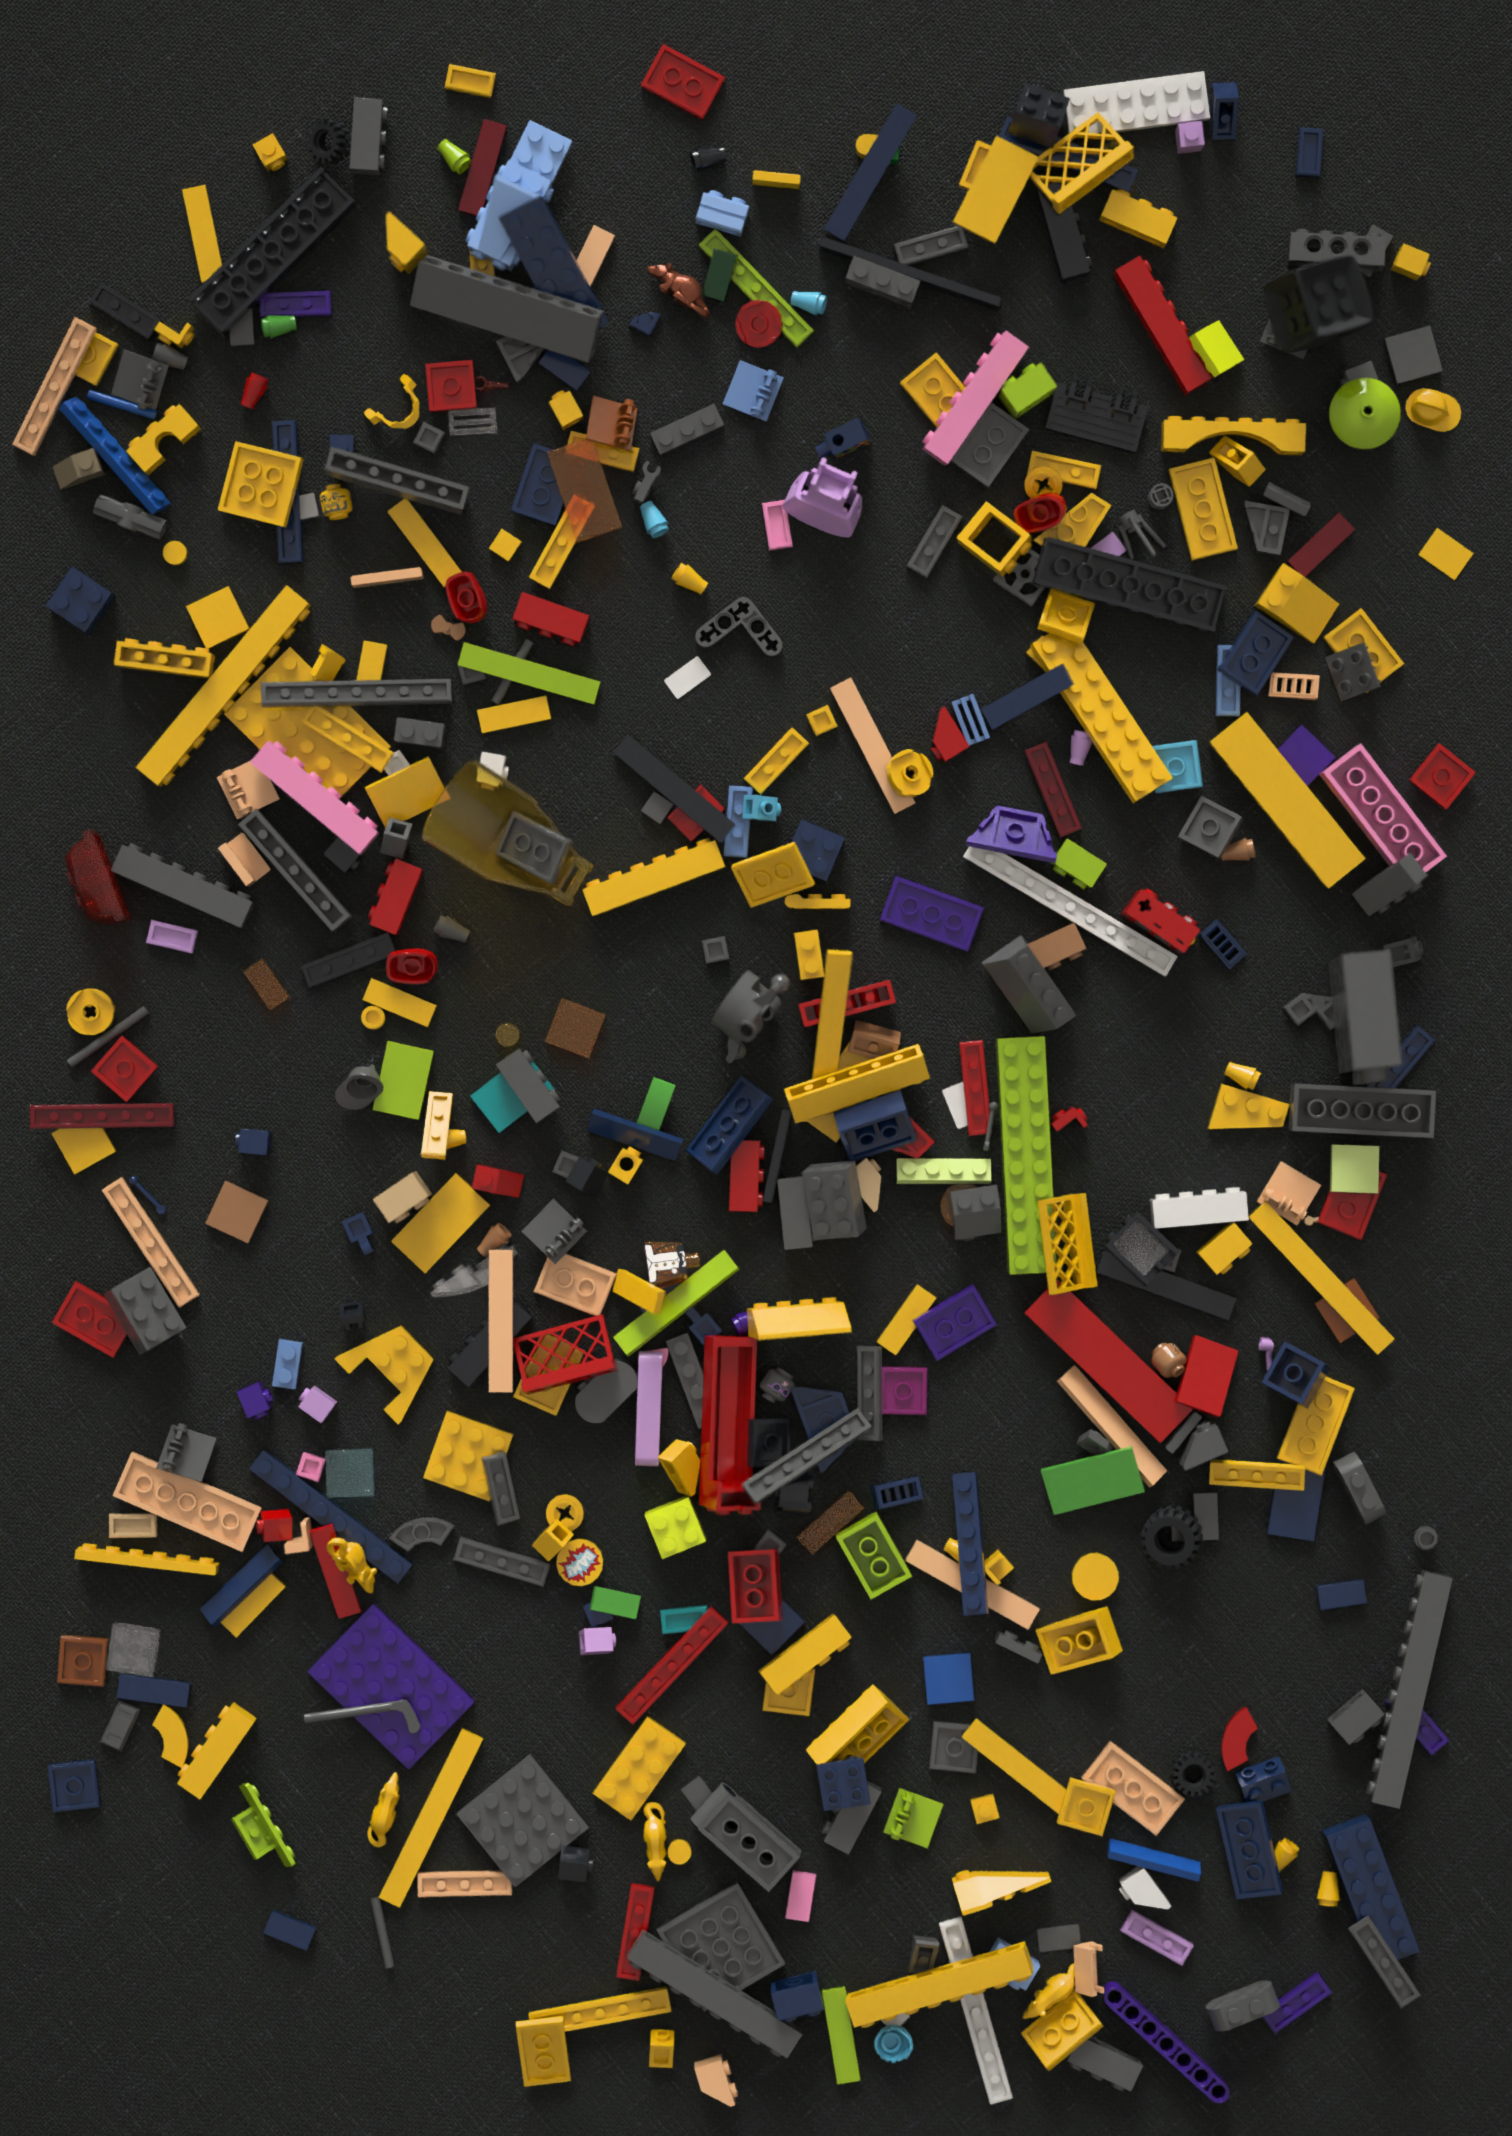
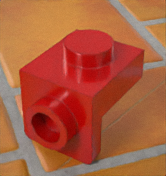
[1050,1107,1088,1131]

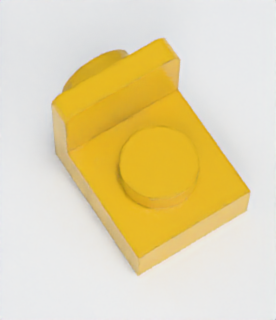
[253,133,288,172]
[649,2029,674,2068]

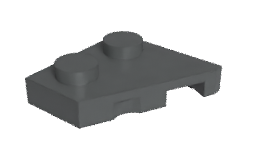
[496,336,545,383]
[1245,501,1290,556]

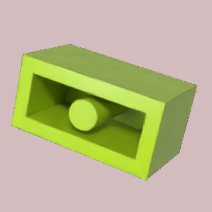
[1050,838,1107,889]

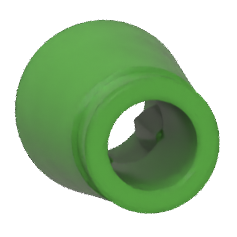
[261,315,297,339]

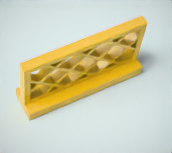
[1029,112,1134,214]
[1038,1193,1097,1295]

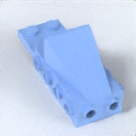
[466,120,573,272]

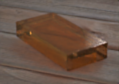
[244,959,290,1011]

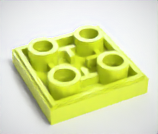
[1189,320,1244,378]

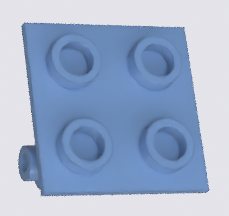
[723,360,784,421]

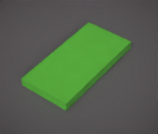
[1041,1446,1145,1515]

